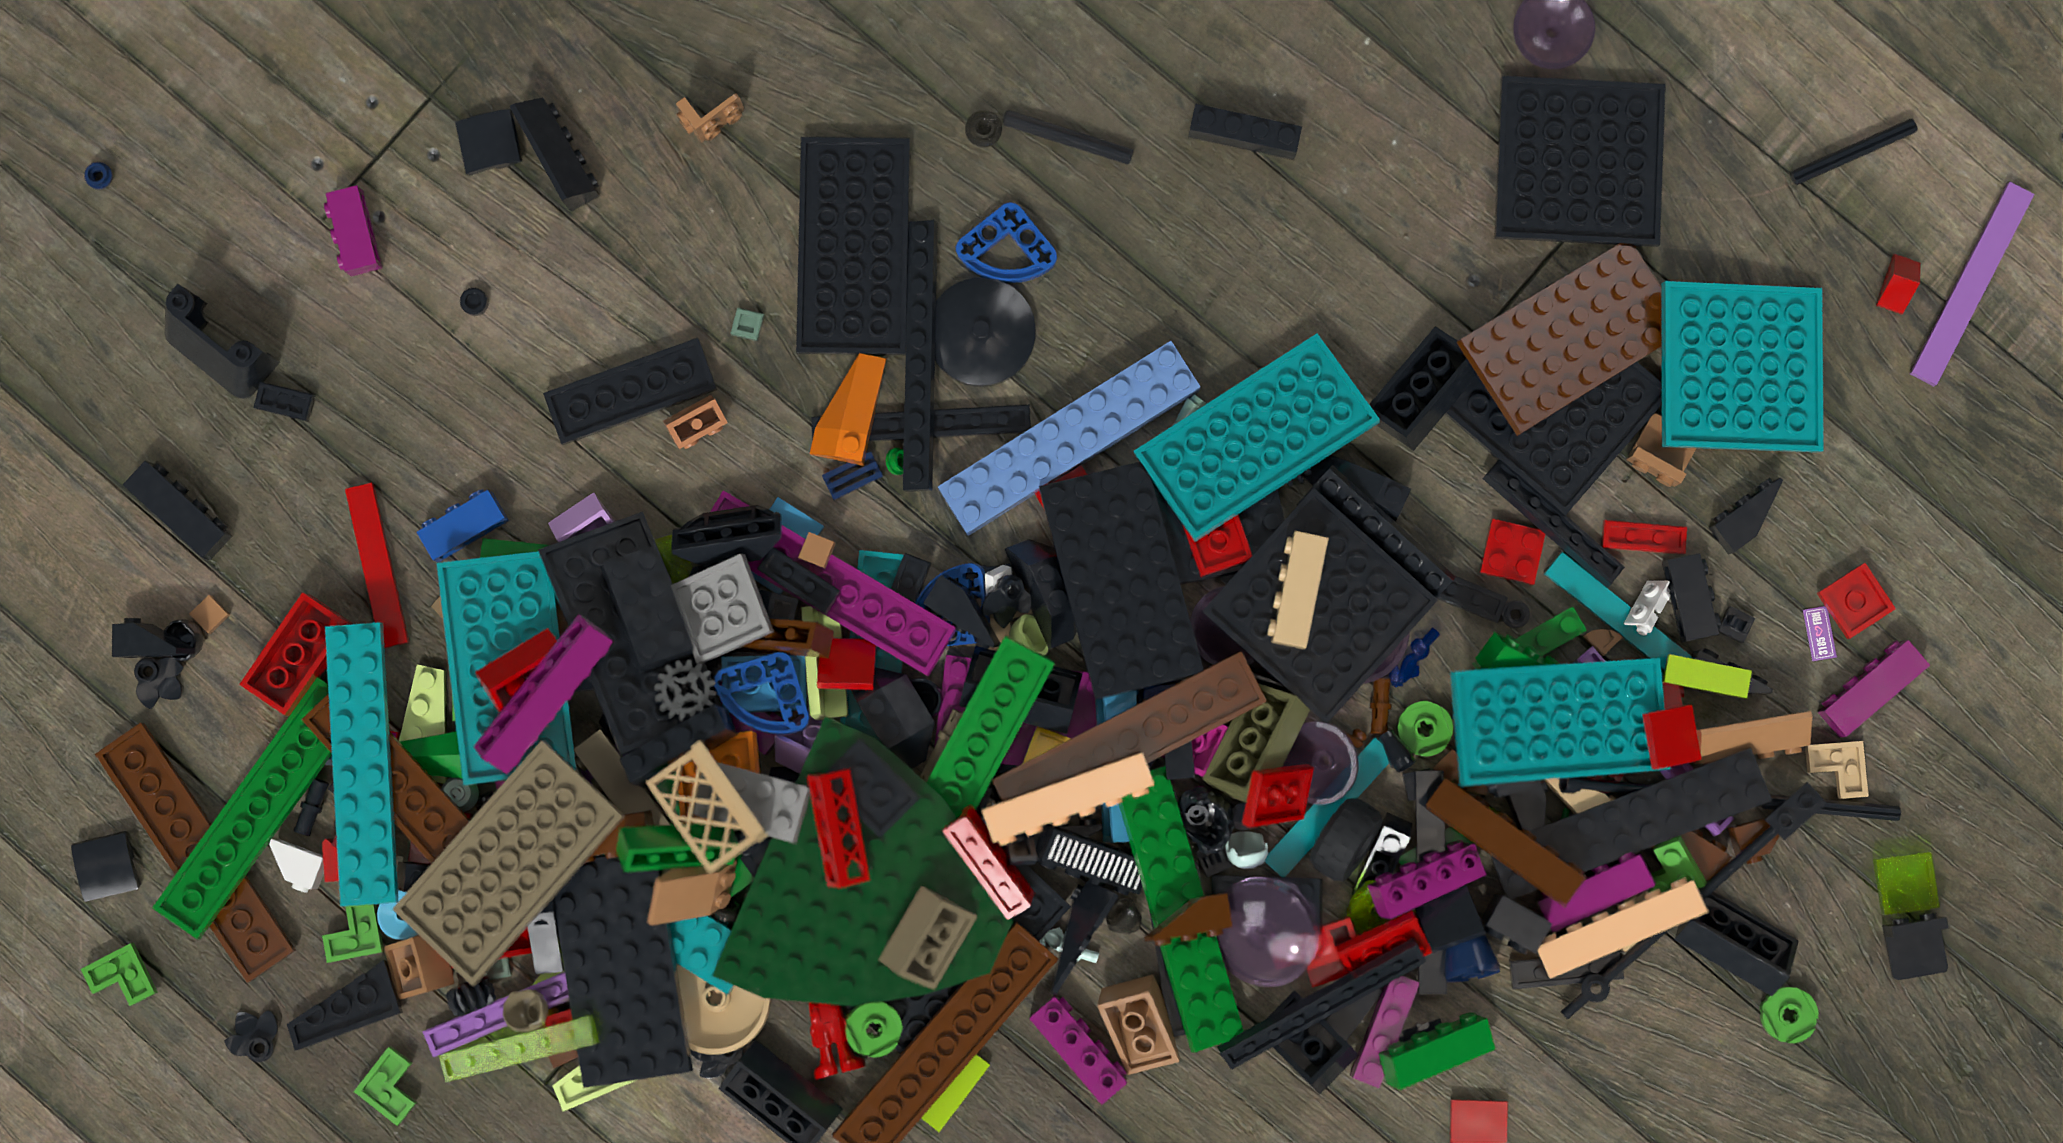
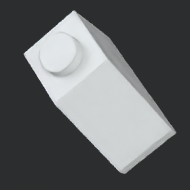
[269,839,324,893]

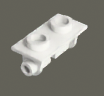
[1624,581,1670,636]

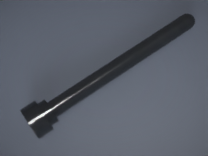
[1559,776,1651,794]

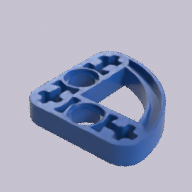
[956,203,1057,283]
[916,563,990,646]
[714,652,809,734]

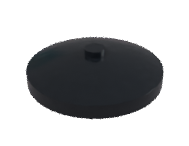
[935,277,1036,387]

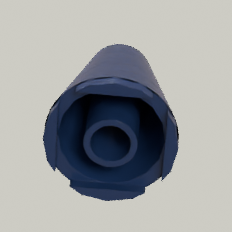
[1445,935,1500,982]

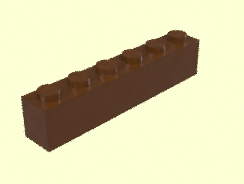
[1426,778,1586,908]

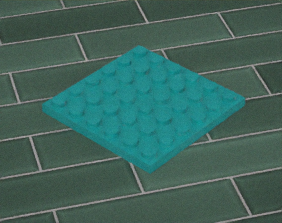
[1661,281,1824,453]

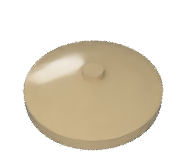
[676,963,771,1054]

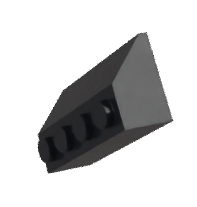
[510,97,600,212]
[959,646,1083,734]
[1674,888,1799,996]
[718,1040,843,1143]

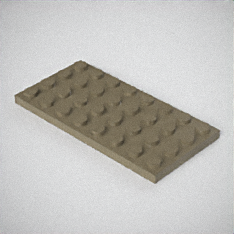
[393,741,625,986]

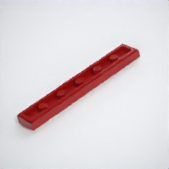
[345,483,410,649]

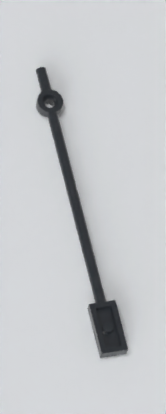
[1560,782,1827,1020]

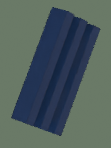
[822,452,883,501]

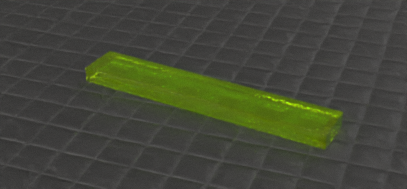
[439,1015,600,1083]

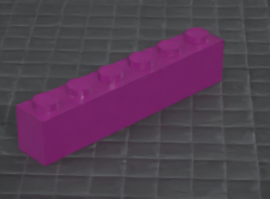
[473,614,613,774]

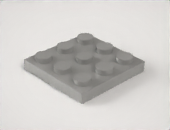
[671,554,774,664]

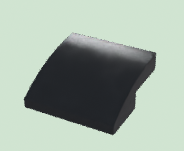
[455,109,523,175]
[71,831,141,902]

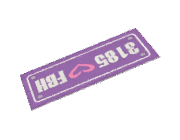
[1803,606,1837,661]

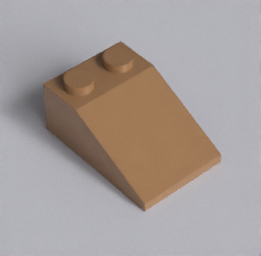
[648,860,737,925]
[1097,974,1180,1075]

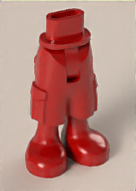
[809,1002,866,1079]

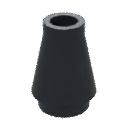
[1379,730,1416,773]

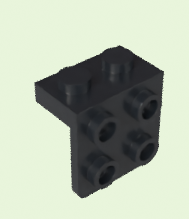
[1882,912,1949,980]

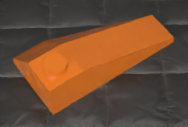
[810,353,886,466]

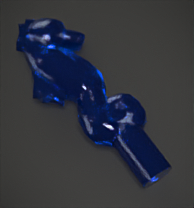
[1389,627,1440,688]

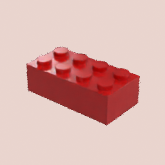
[239,592,354,716]

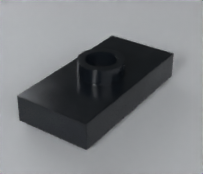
[253,381,315,422]

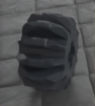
[446,976,496,1016]

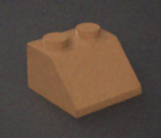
[384,936,455,1000]

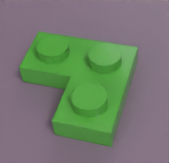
[1647,835,1706,893]
[322,904,384,963]
[81,943,158,1006]
[354,1046,417,1126]

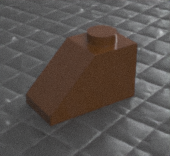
[1727,817,1779,864]

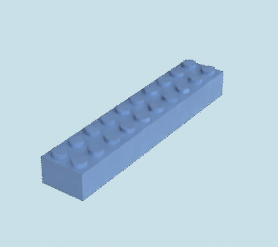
[938,341,1200,536]

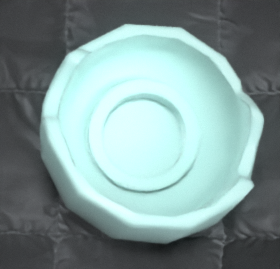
[1226,831,1268,869]

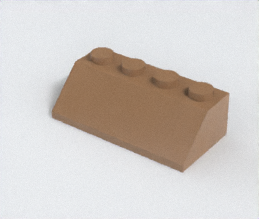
[1694,711,1812,765]

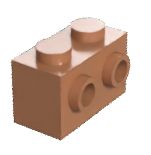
[663,395,728,449]

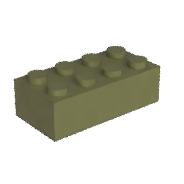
[1203,684,1310,802]

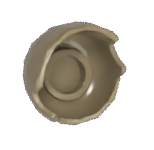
[503,989,548,1032]

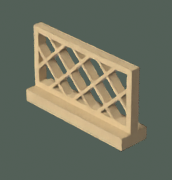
[646,741,768,874]

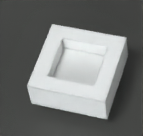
[985,565,1012,596]

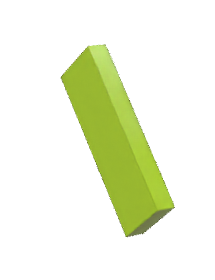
[1662,654,1752,698]
[921,1054,990,1132]

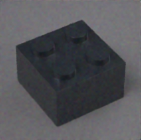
[1480,894,1552,955]

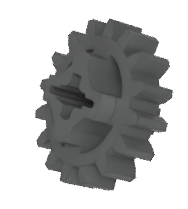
[654,660,716,722]

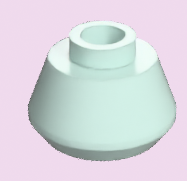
[442,777,479,812]

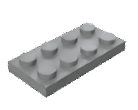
[693,762,810,843]

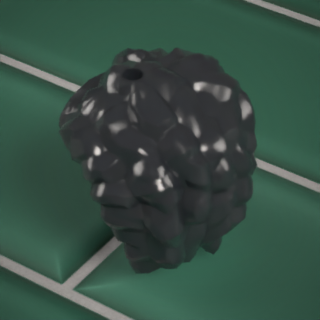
[1178,786,1235,854]

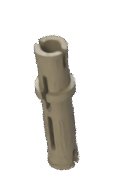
[920,709,963,782]

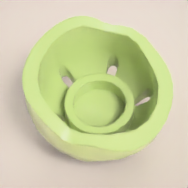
[1009,614,1048,656]

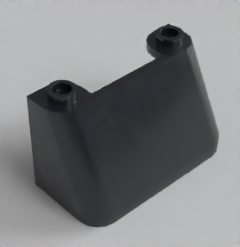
[165,283,280,399]

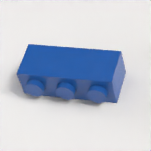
[416,489,509,563]

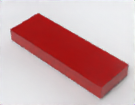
[1601,520,1687,555]

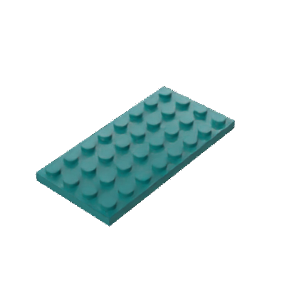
[1134,333,1380,542]
[436,552,576,785]
[1450,658,1670,786]

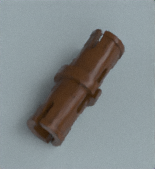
[1369,678,1392,734]

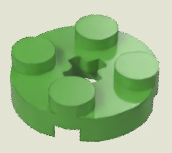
[1397,701,1453,757]
[1759,987,1819,1043]
[845,1001,902,1058]

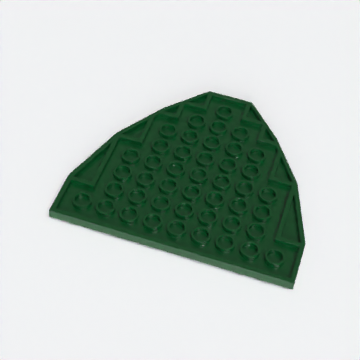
[712,716,1013,1006]

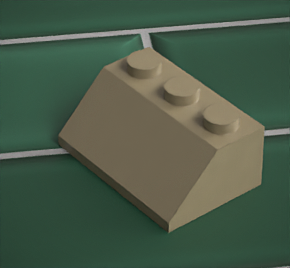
[879,886,977,990]

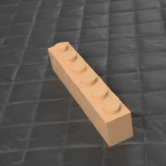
[982,752,1154,845]
[1538,877,1708,978]

